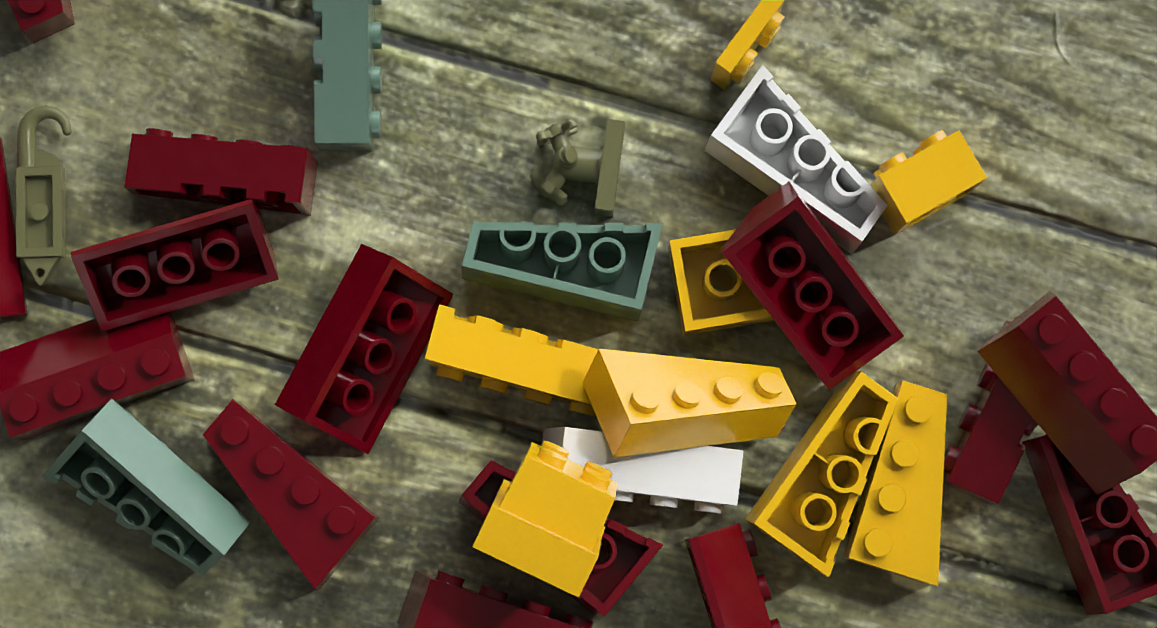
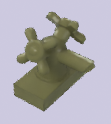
[530,119,625,217]

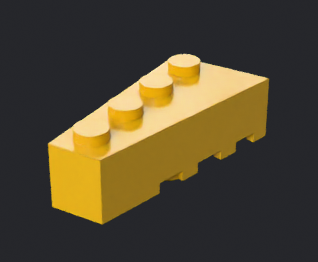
[425,304,598,417]
[582,349,796,458]
[745,371,899,577]

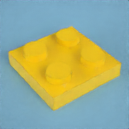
[711,0,785,90]

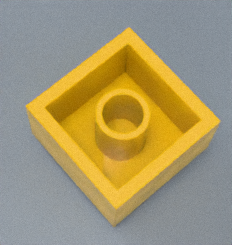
[870,130,987,236]
[667,229,774,336]

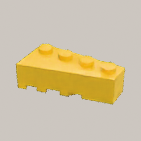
[843,380,947,586]

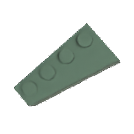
[462,222,663,322]
[43,399,251,576]

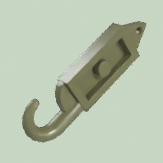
[16,105,72,287]

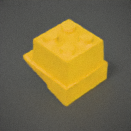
[472,441,618,598]

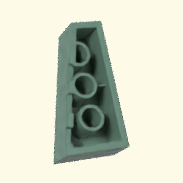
[312,0,383,151]

